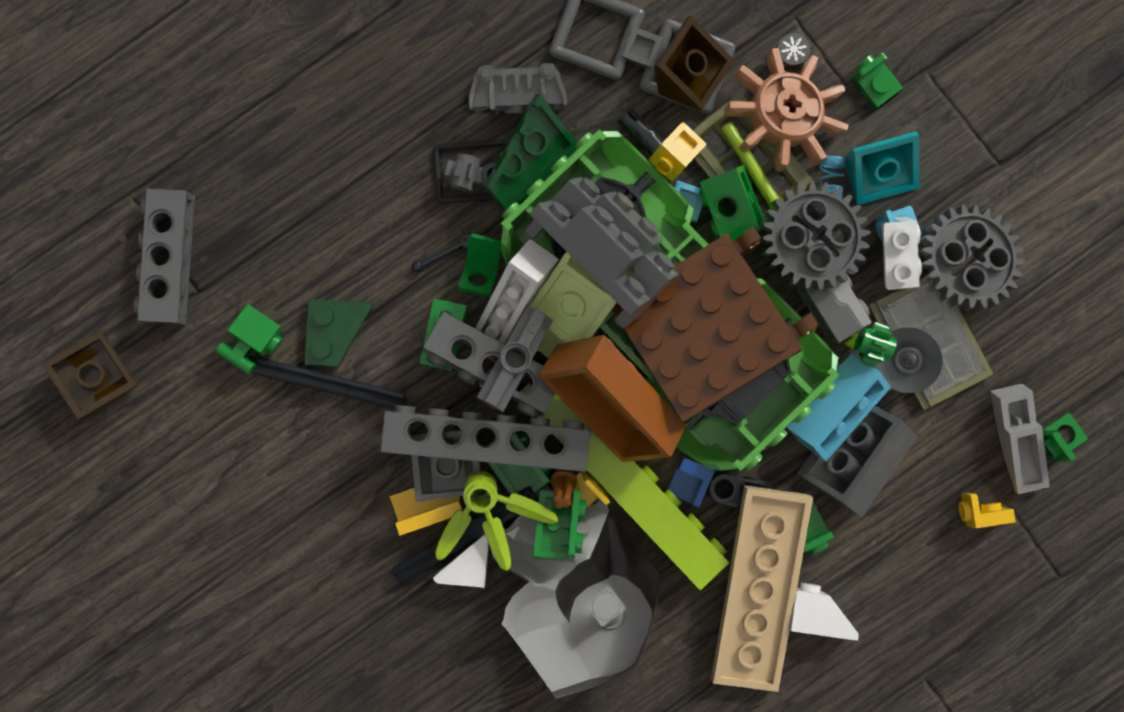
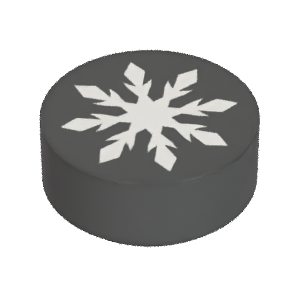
[777,33,810,68]

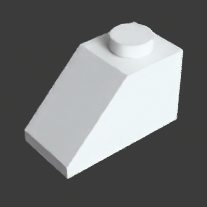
[790,583,859,641]

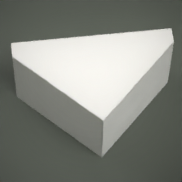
[433,534,490,588]

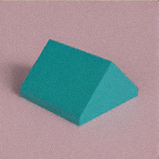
[843,131,920,205]

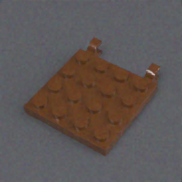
[612,227,819,424]

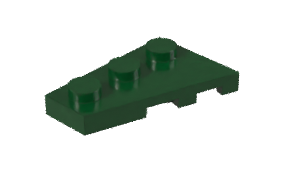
[484,94,577,211]

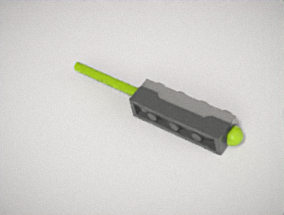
[722,122,872,349]

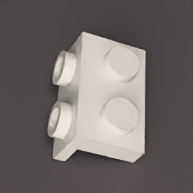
[882,216,922,290]

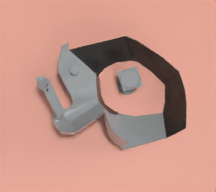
[491,485,660,699]

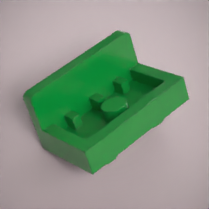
[486,431,552,494]
[533,489,586,562]

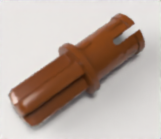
[551,469,577,509]

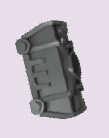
[469,63,567,113]

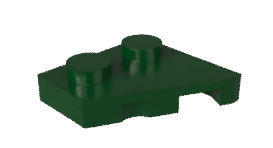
[305,299,373,367]

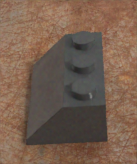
[797,406,918,518]

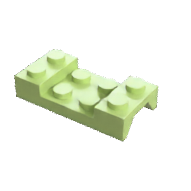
[508,252,634,358]

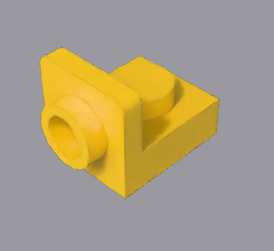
[649,122,706,181]
[959,493,1016,528]

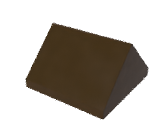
[654,16,735,111]

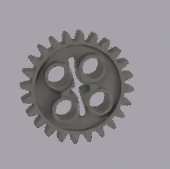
[759,181,870,292]
[918,205,1025,311]

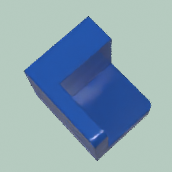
[667,456,715,508]

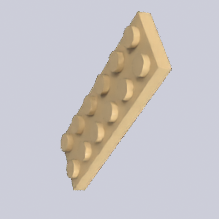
[711,486,813,692]

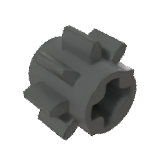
[444,153,483,192]

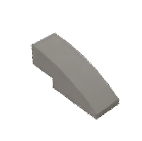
[990,384,1050,494]

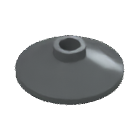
[876,327,943,393]

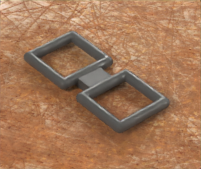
[549,0,736,114]

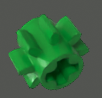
[854,322,897,367]

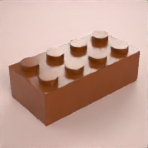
[539,335,686,462]

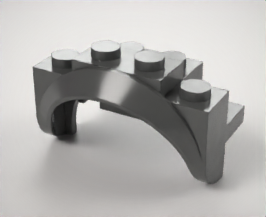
[525,177,679,329]

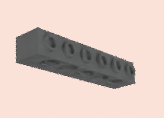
[381,405,590,472]

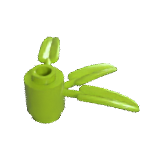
[435,471,558,571]

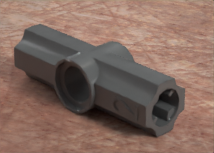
[476,306,553,412]

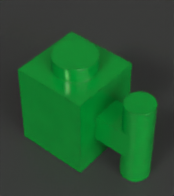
[215,304,283,375]

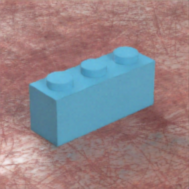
[787,353,891,462]

